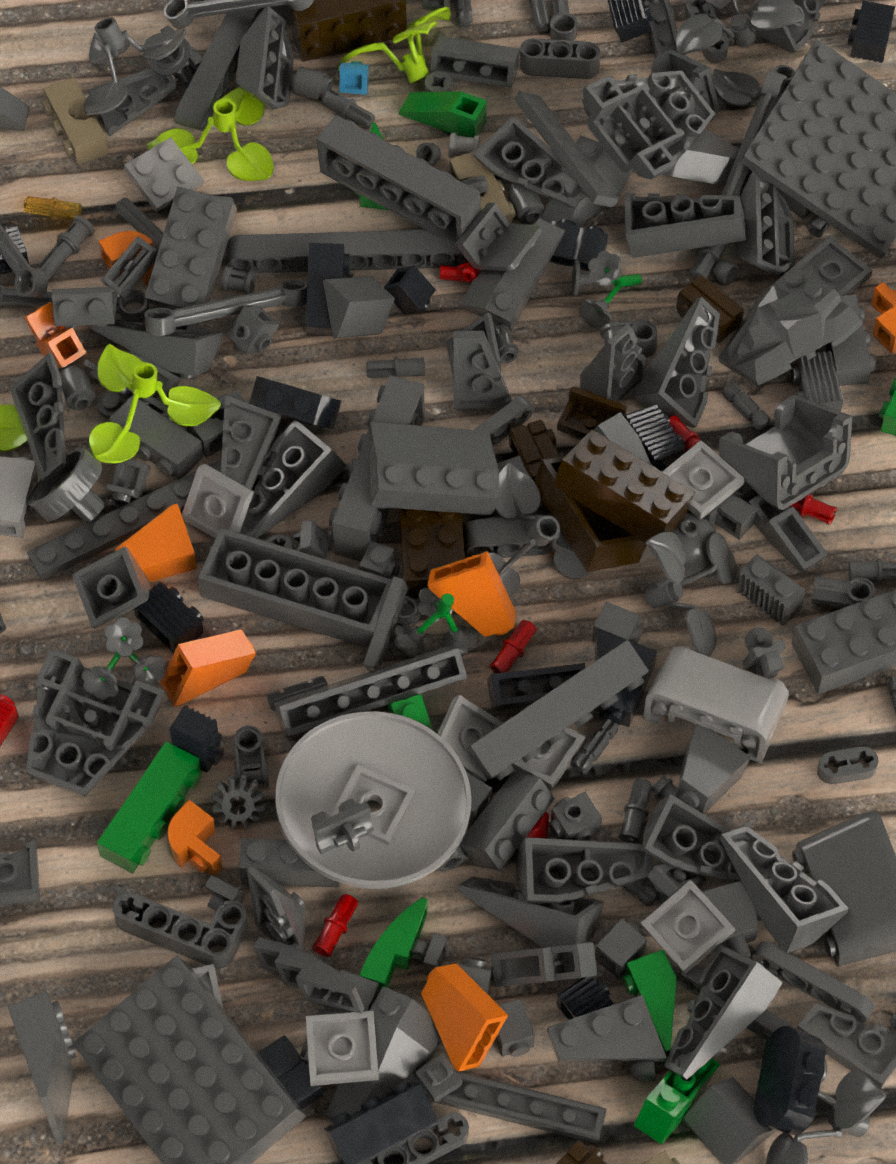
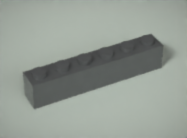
[466,640,649,781]
[273,645,468,737]

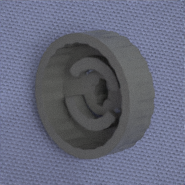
[28,447,104,523]

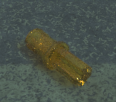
[24,196,82,220]

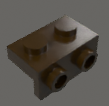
[557,387,627,439]

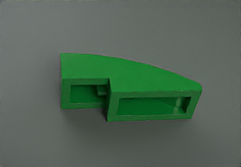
[359,897,428,993]

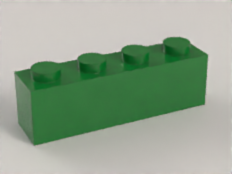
[97,741,202,874]

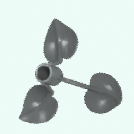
[676,0,803,55]
[84,17,186,115]
[713,65,795,107]
[489,463,594,598]
[645,532,737,657]
[766,1059,887,1164]

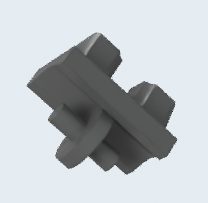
[742,627,786,679]
[311,798,374,854]

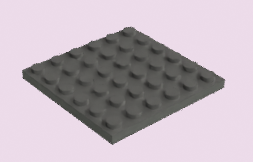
[739,39,896,259]

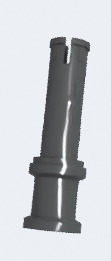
[29,215,95,288]

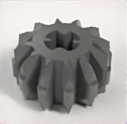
[211,774,266,829]

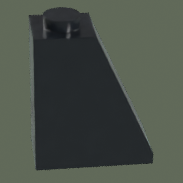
[595,630,657,727]

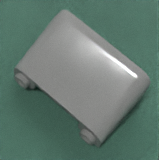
[643,646,789,764]

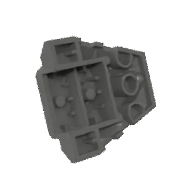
[582,70,715,180]
[718,266,863,386]
[26,648,166,797]

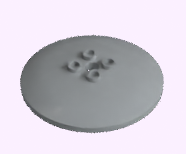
[275,711,471,889]

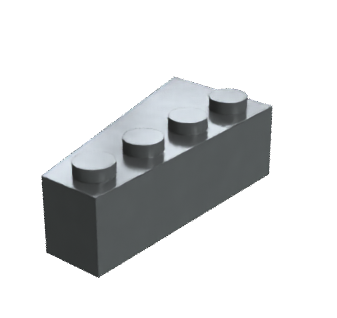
[625,193,746,258]

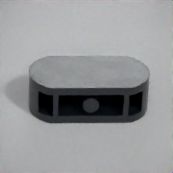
[249,376,342,430]
[753,1026,826,1135]

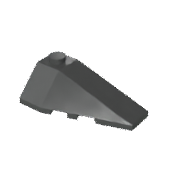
[9,353,66,482]

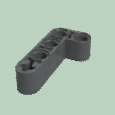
[113,892,248,969]

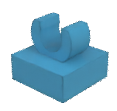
[339,61,369,95]

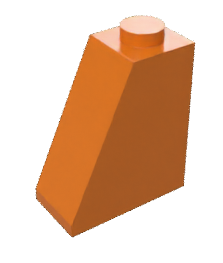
[115,504,197,582]
[427,551,516,637]
[160,629,256,707]
[421,963,508,1072]

